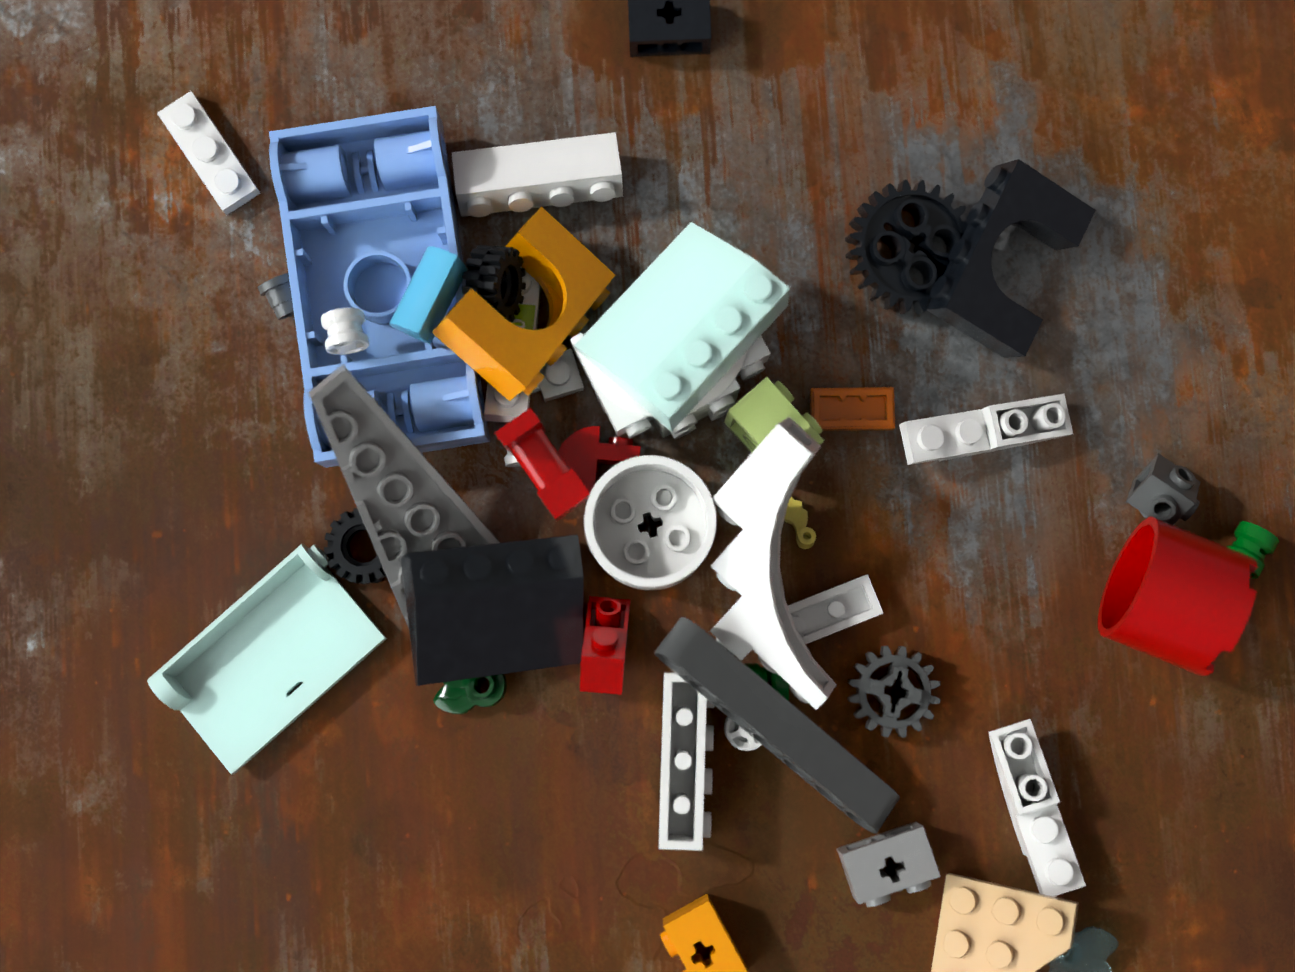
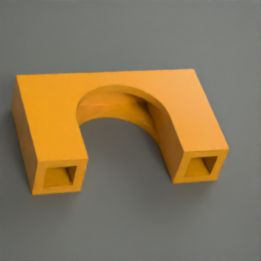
[431,206,615,401]

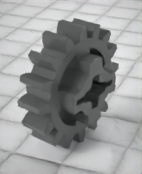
[847,646,941,738]

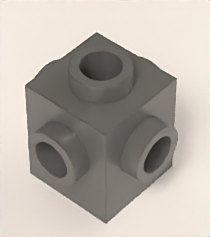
[1126,453,1201,525]

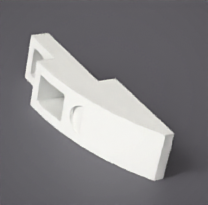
[899,394,1073,465]
[988,719,1086,897]

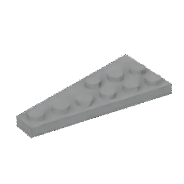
[309,364,501,628]

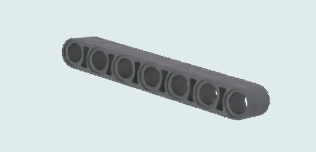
[654,617,900,834]

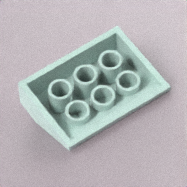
[574,222,790,432]

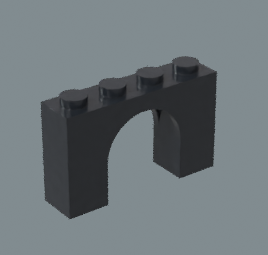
[926,159,1096,358]

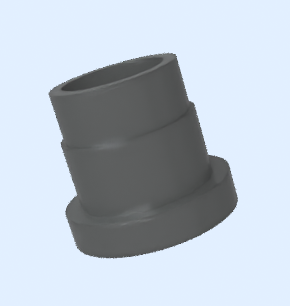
[257,273,294,320]

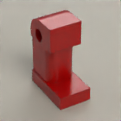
[494,408,590,521]

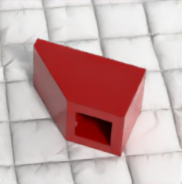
[580,596,631,695]

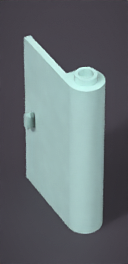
[147,543,387,775]

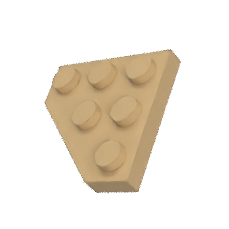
[931,873,1079,972]

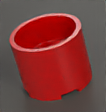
[1098,517,1258,676]

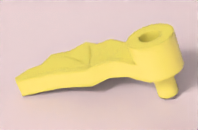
[784,497,816,549]

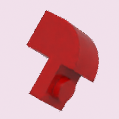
[558,426,641,493]

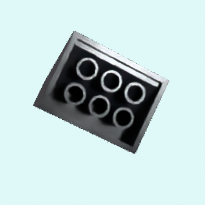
[401,535,584,686]

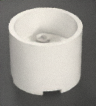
[584,455,716,590]

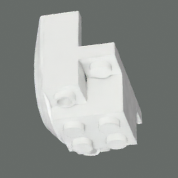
[570,332,771,439]

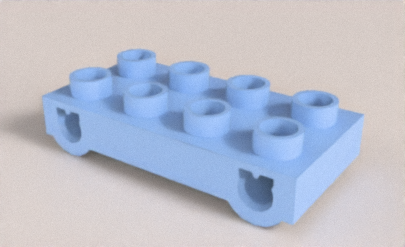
[269,106,490,468]

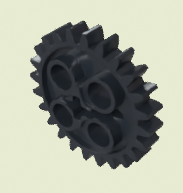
[845,180,968,315]

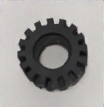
[462,245,526,322]
[324,508,386,584]

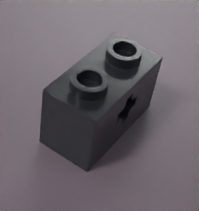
[628,0,711,57]

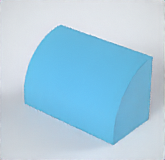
[389,246,468,345]

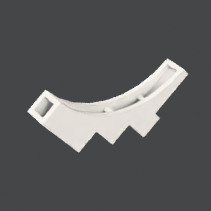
[710,417,837,710]

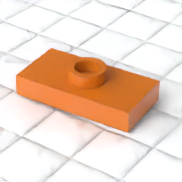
[810,387,895,431]

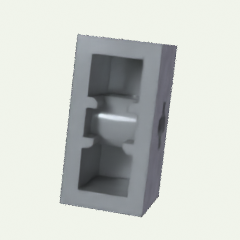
[837,821,941,907]

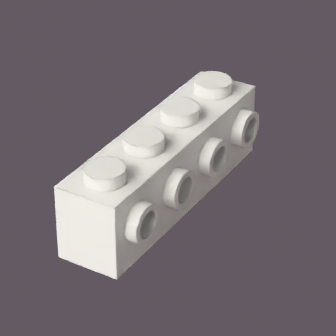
[452,132,623,217]
[658,672,714,851]

